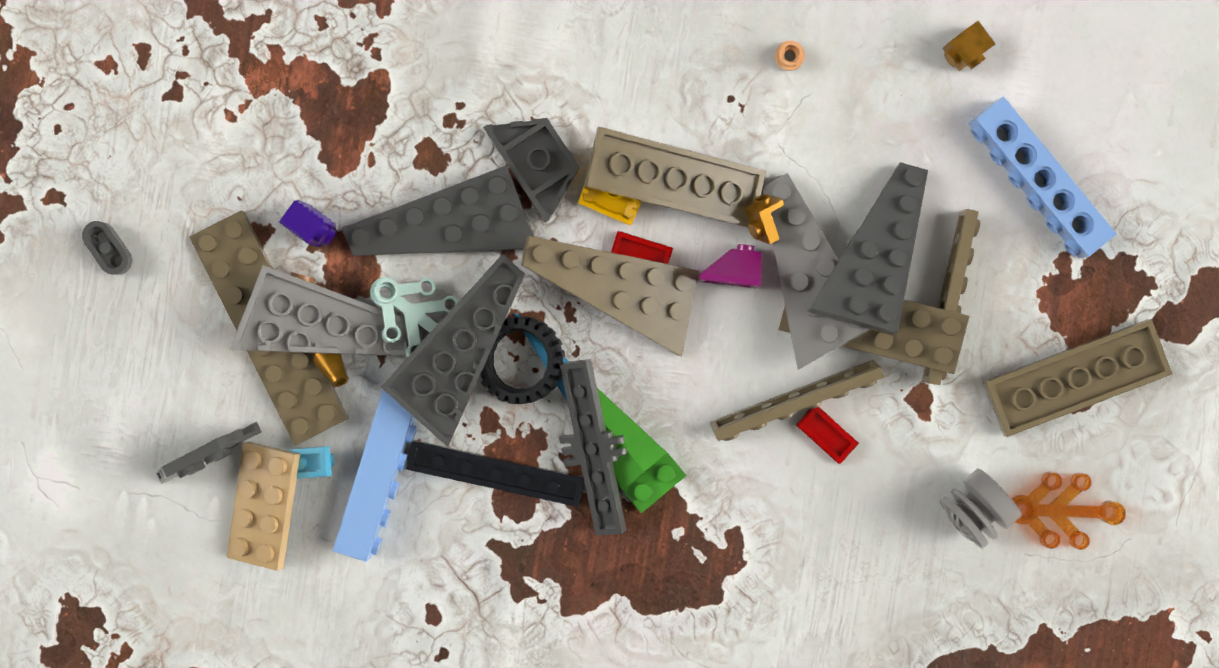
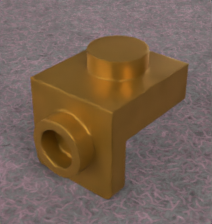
[744,194,784,244]

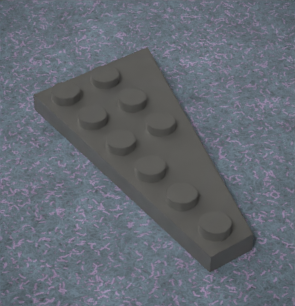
[807,162,928,336]
[342,165,535,256]
[381,254,525,447]

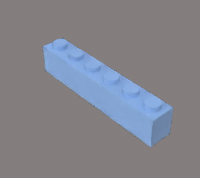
[333,390,417,562]

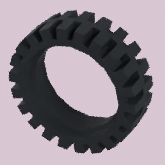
[480,316,565,404]

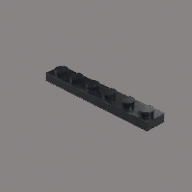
[406,440,584,507]

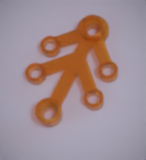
[1012,472,1126,550]

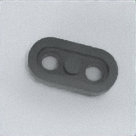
[82,221,132,275]

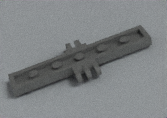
[559,359,627,535]

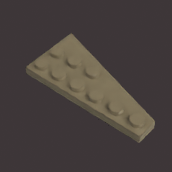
[521,236,699,357]

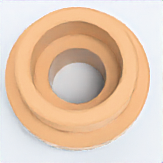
[775,41,805,71]

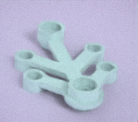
[370,277,459,357]

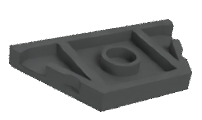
[483,118,580,223]
[156,422,262,484]

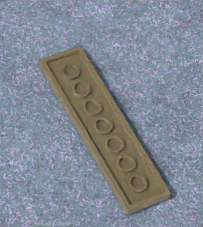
[189,210,349,446]

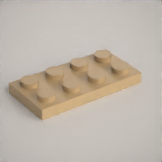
[227,442,300,571]

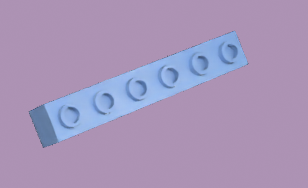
[968,96,1116,258]

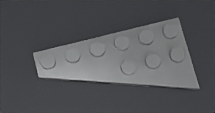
[762,173,871,370]
[229,265,430,356]

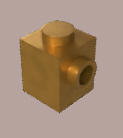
[942,21,996,71]

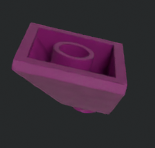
[697,244,762,288]

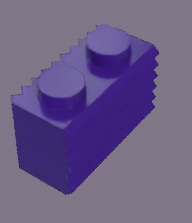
[279,200,337,248]

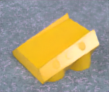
[578,187,642,225]

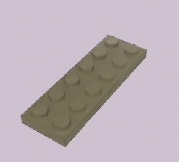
[584,127,766,228]
[779,300,970,374]
[983,319,1173,437]

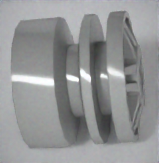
[940,468,1022,549]

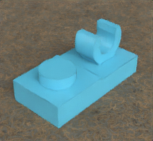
[286,446,335,479]

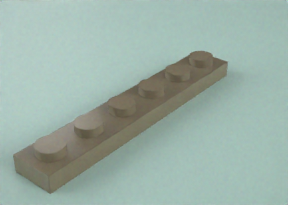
[921,209,980,385]
[710,360,885,441]

